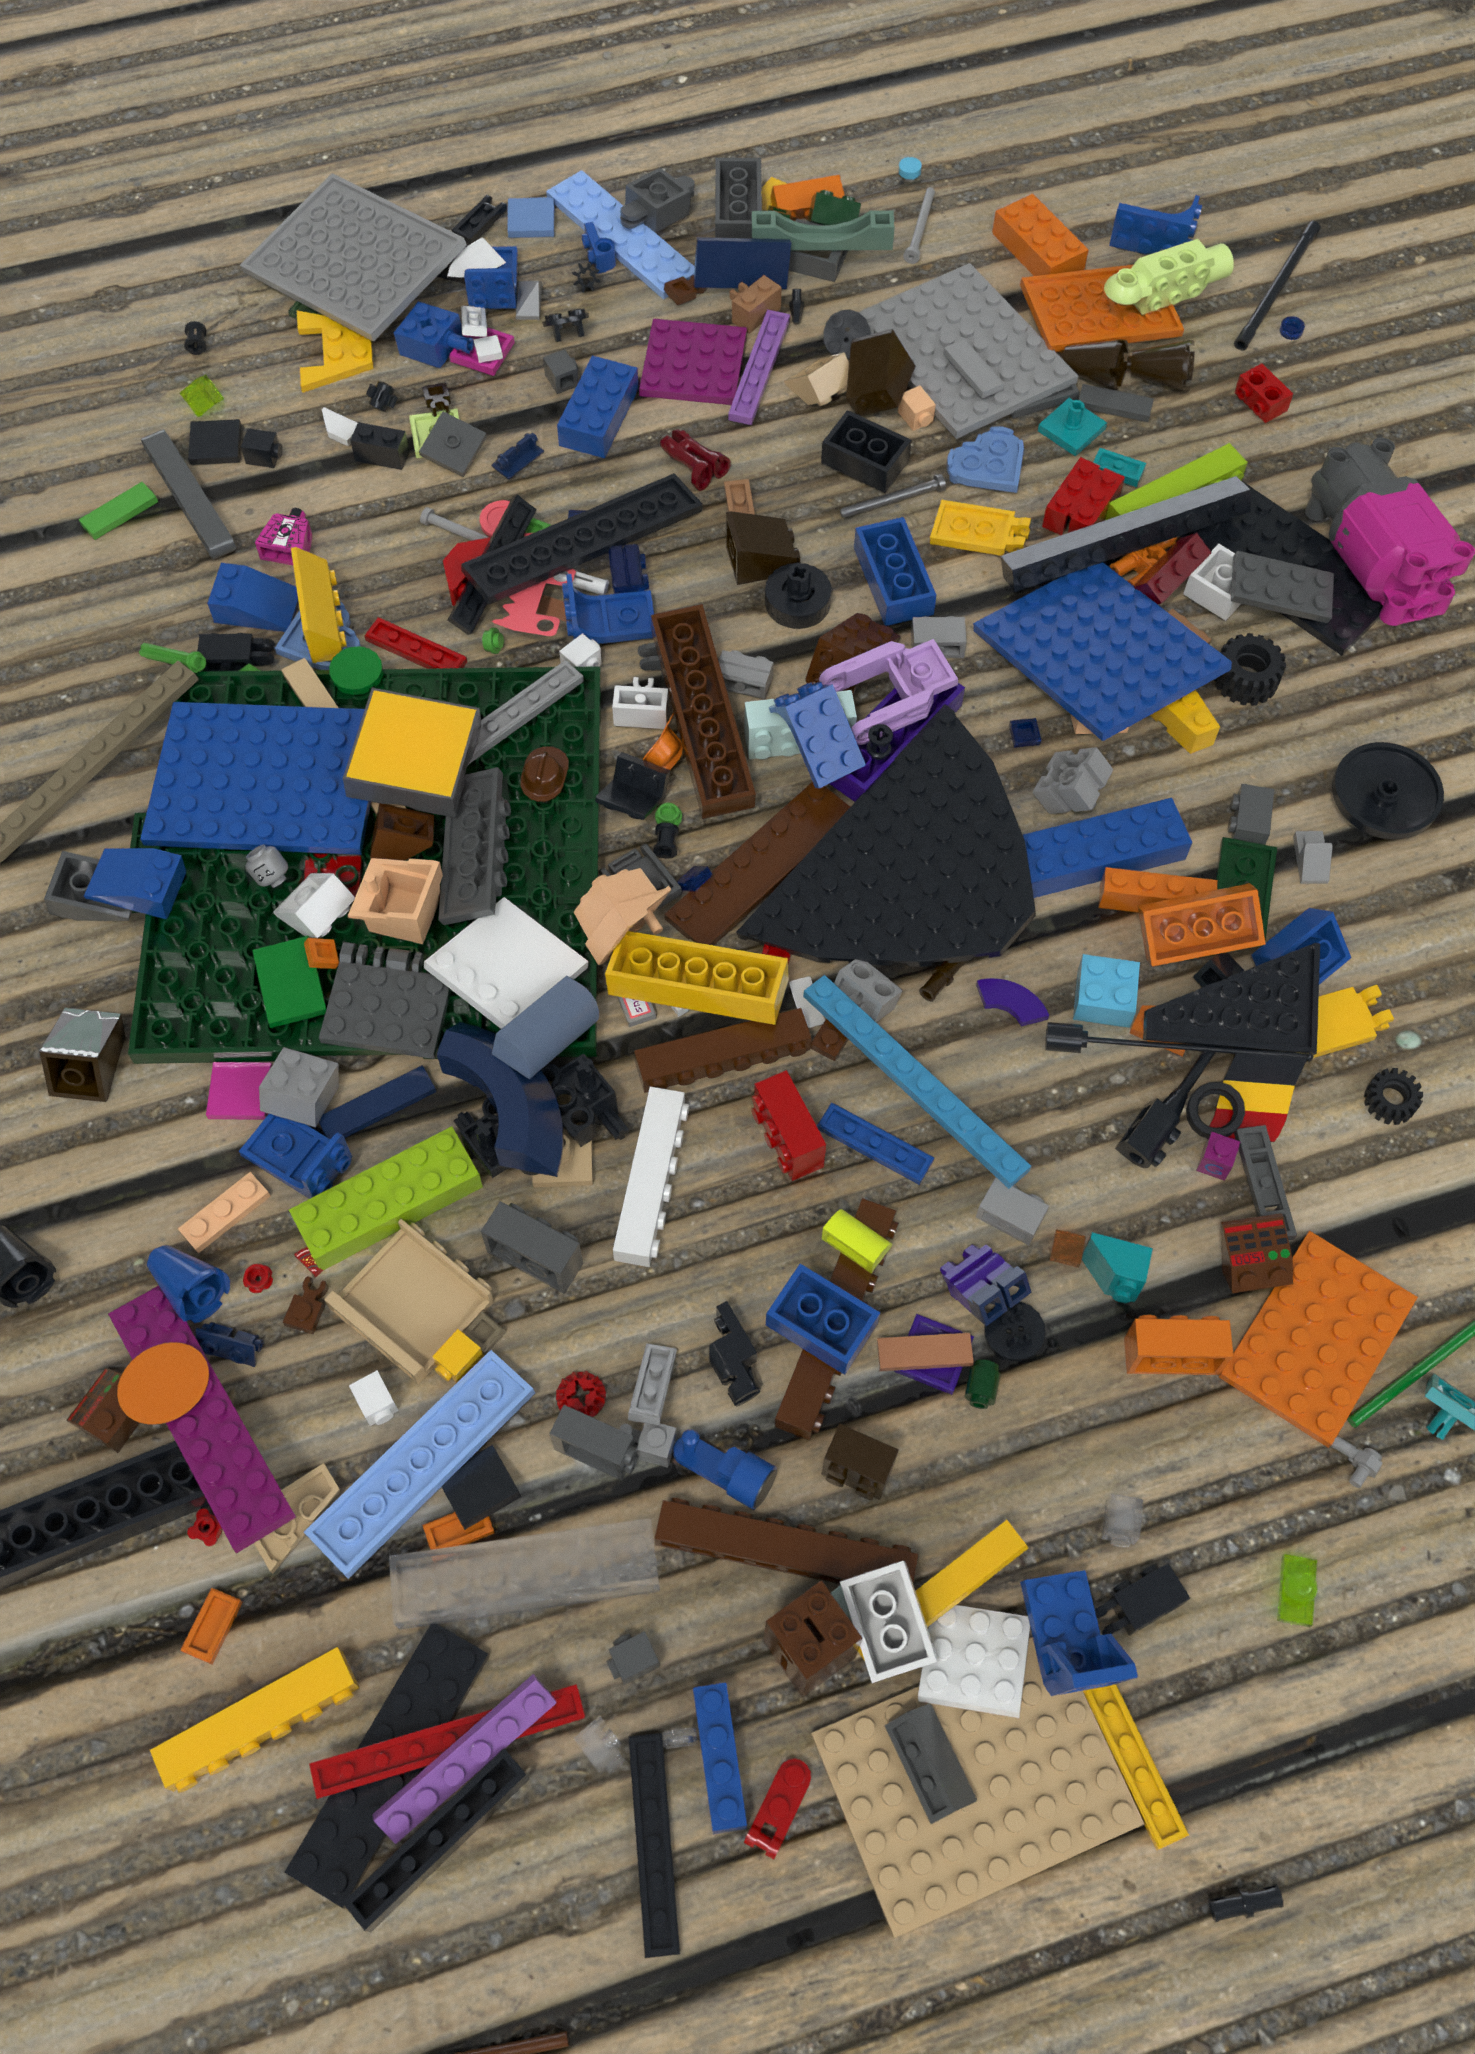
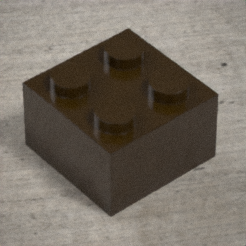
[821,1423,899,1500]

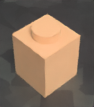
[898,385,936,431]

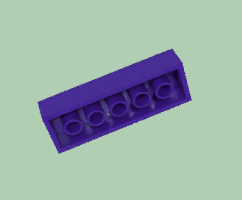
[829,683,965,802]

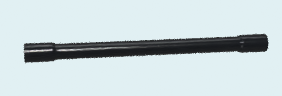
[1234,221,1321,351]

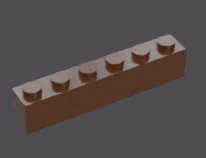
[634,1008,811,1093]

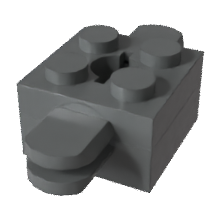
[620,167,695,233]

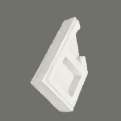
[322,407,357,447]

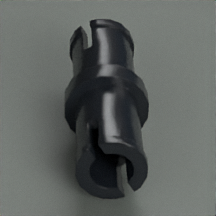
[1208,1884,1284,1923]

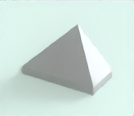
[516,281,542,320]

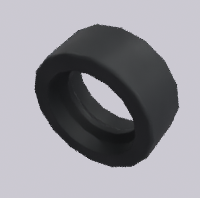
[1186,1082,1245,1139]

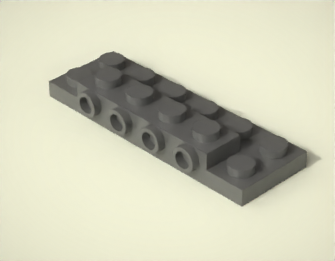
[439,767,511,925]

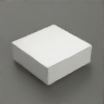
[473,335,503,363]

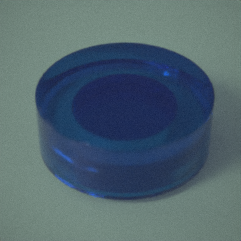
[1279,316,1305,340]

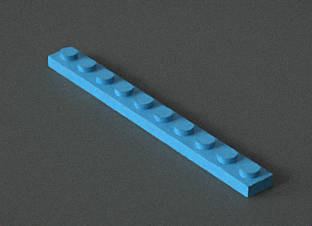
[803,975,1031,1189]

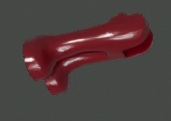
[660,429,731,491]

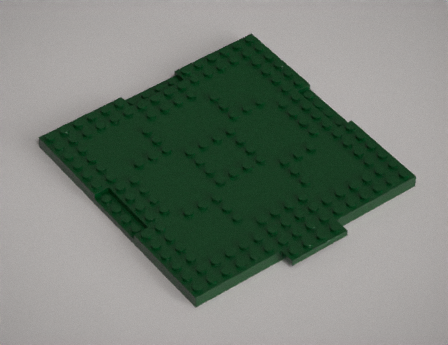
[128,666,601,1064]

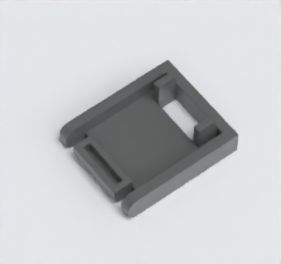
[599,843,682,910]

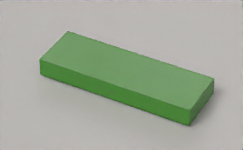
[79,482,158,540]

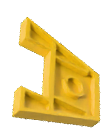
[297,311,374,393]

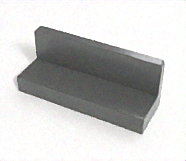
[884,1704,977,1824]

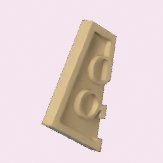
[254,1463,341,1574]

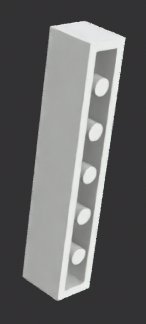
[613,1087,689,1267]

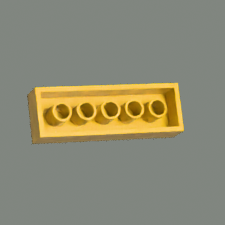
[605,931,789,1025]

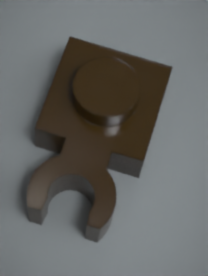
[422,382,451,417]

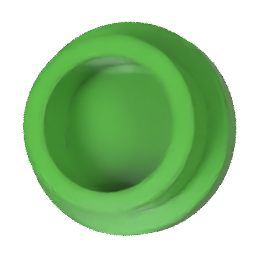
[482,627,504,654]
[655,803,682,826]

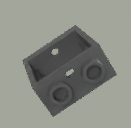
[789,219,849,282]
[549,1405,638,1481]

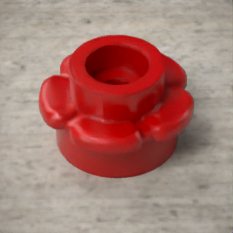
[243,1264,273,1293]

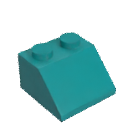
[1081,1232,1153,1303]

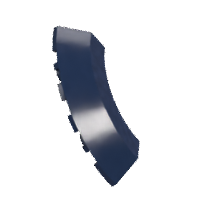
[437,1022,564,1177]

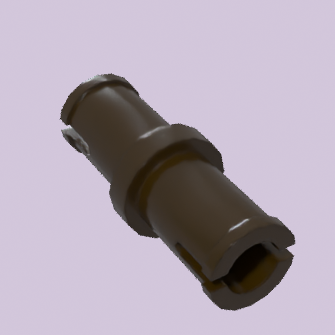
[919,961,966,1002]

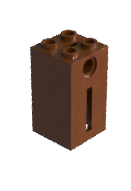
[764,1580,863,1698]

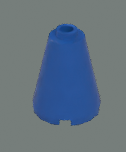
[147,1245,230,1323]

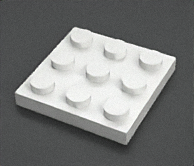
[918,1605,1030,1718]

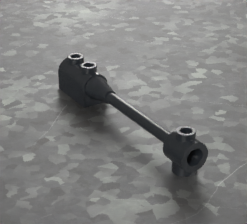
[1115,1051,1216,1168]

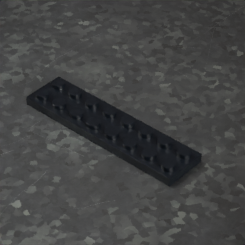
[284,1621,490,1909]

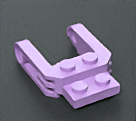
[819,639,958,745]

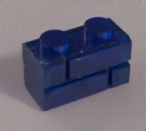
[608,544,649,594]

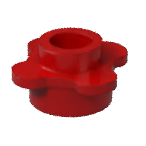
[187,1509,222,1547]

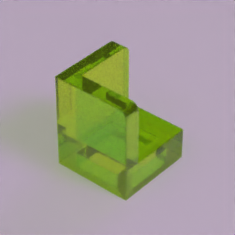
[179,374,224,417]

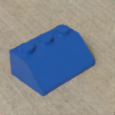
[1251,908,1352,985]

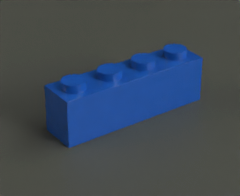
[693,1682,747,1835]

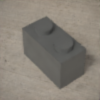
[1228,784,1274,845]

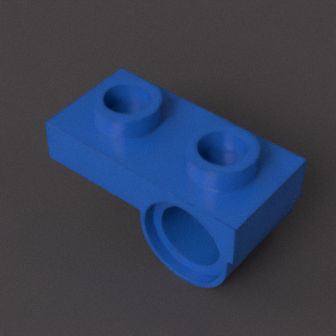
[581,222,616,274]

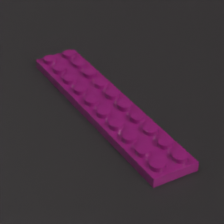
[108,1285,296,1554]

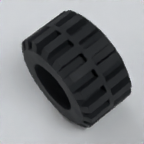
[1213,633,1286,706]

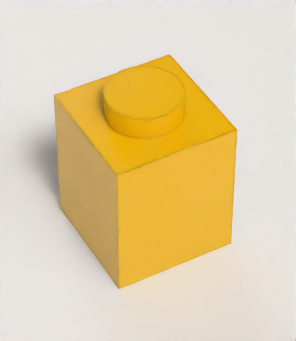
[432,1329,484,1383]

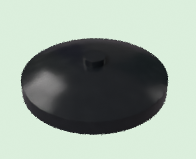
[1332,742,1444,839]

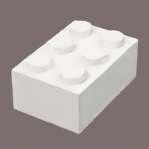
[840,1561,938,1683]

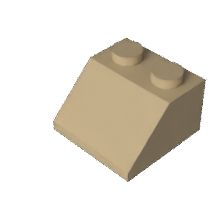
[784,352,849,406]

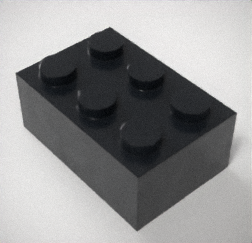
[821,410,912,493]

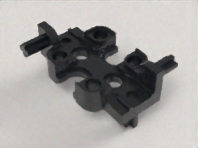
[454,1054,629,1178]

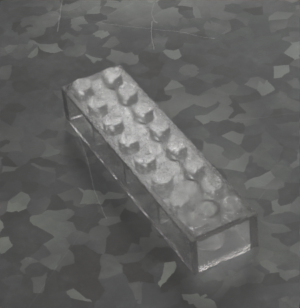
[389,1518,660,1630]

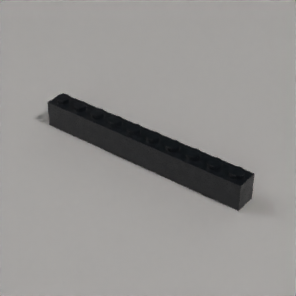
[1001,476,1251,592]

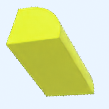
[821,1209,893,1273]

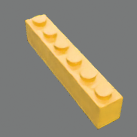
[150,1647,359,1793]

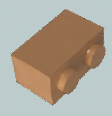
[729,275,782,334]

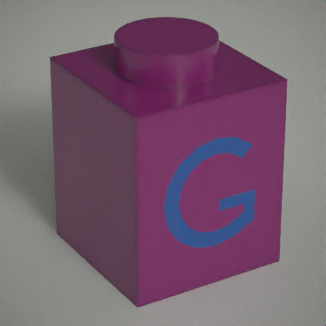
[1196,1132,1240,1181]

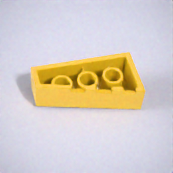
[1150,690,1220,754]

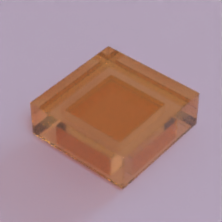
[1049,1229,1086,1268]

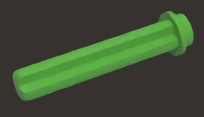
[139,643,206,673]

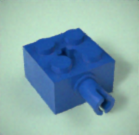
[394,301,474,368]

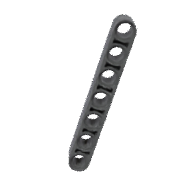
[141,429,236,560]

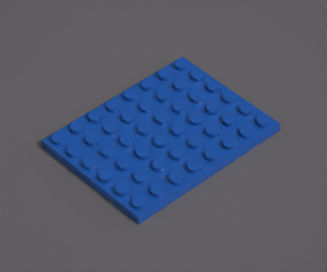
[973,562,1232,741]
[140,702,371,855]

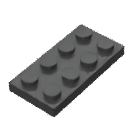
[1230,551,1334,623]

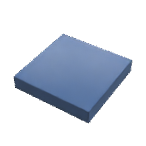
[508,197,554,238]

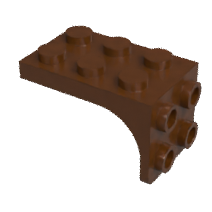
[805,613,901,696]

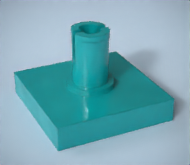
[1038,398,1107,457]
[1425,1373,1475,1440]

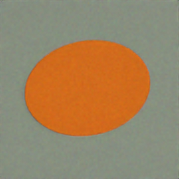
[117,1342,209,1424]

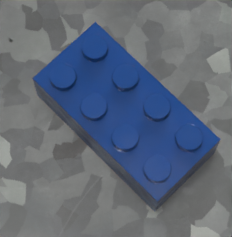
[557,355,639,458]
[854,517,937,626]

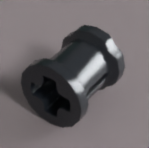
[184,321,207,355]
[867,724,893,760]
[653,822,679,859]

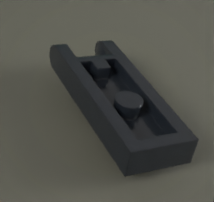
[452,195,507,245]

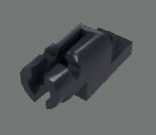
[709,1301,761,1407]

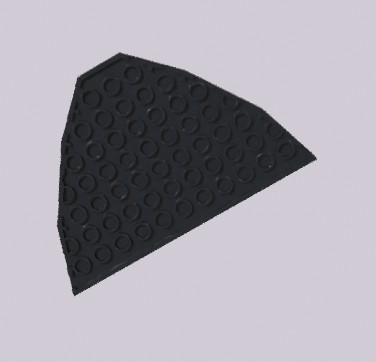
[736,704,1036,967]

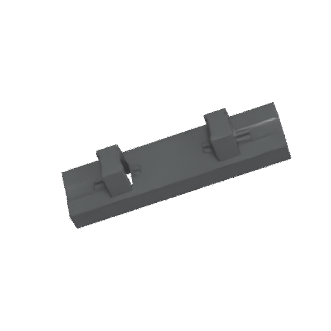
[1234,1125,1297,1240]

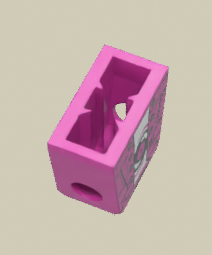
[255,508,312,566]

